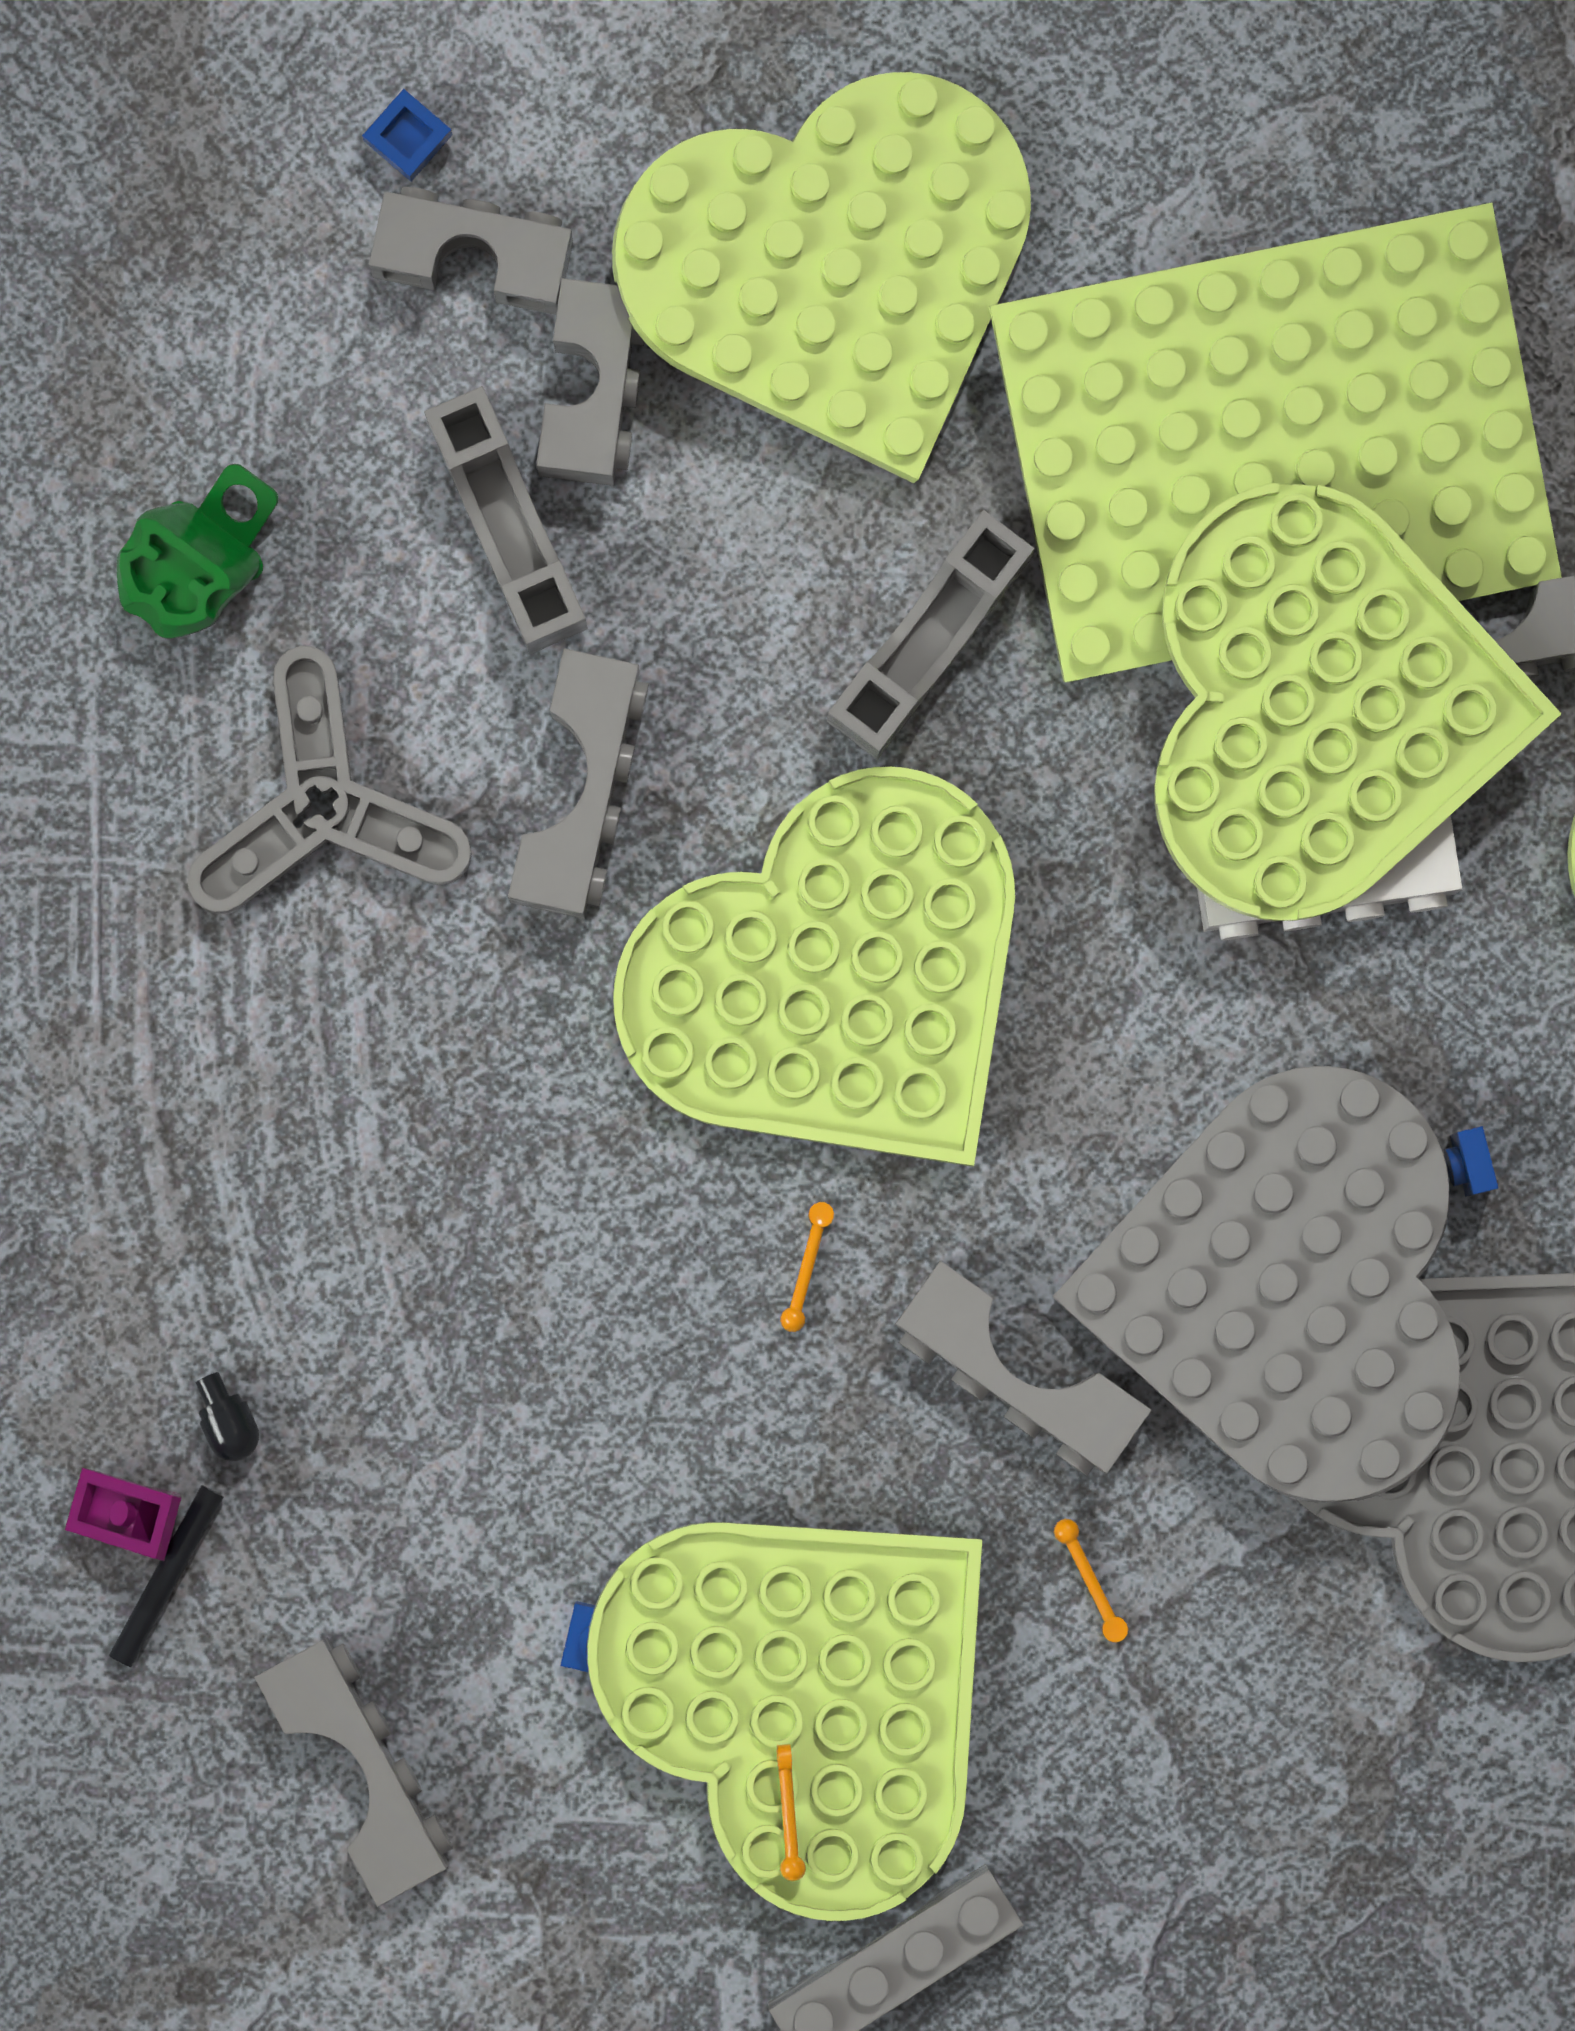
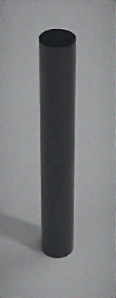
[109,1485,224,1667]

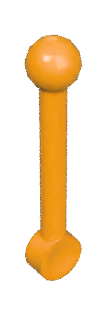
[780,1202,834,1332]
[1054,1519,1128,1642]
[777,1744,806,1881]

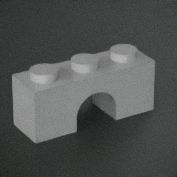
[369,187,573,315]
[536,278,645,486]

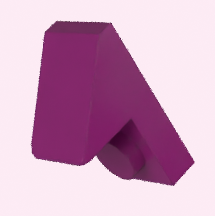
[65,1468,182,1561]

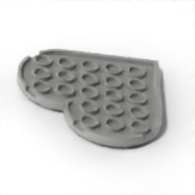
[1052,1066,1460,1503]
[1296,1273,1575,1662]

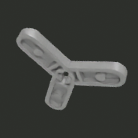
[187,646,472,914]

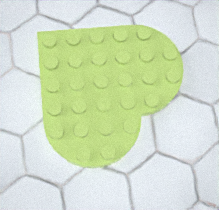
[612,72,1031,483]
[1154,482,1561,921]
[613,766,1015,1167]
[587,1522,982,1921]

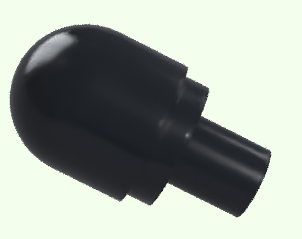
[196,1372,259,1461]

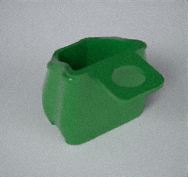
[117,464,278,639]

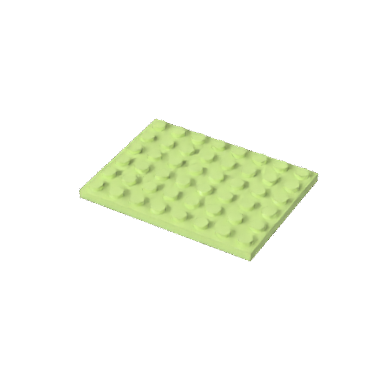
[989,203,1562,682]

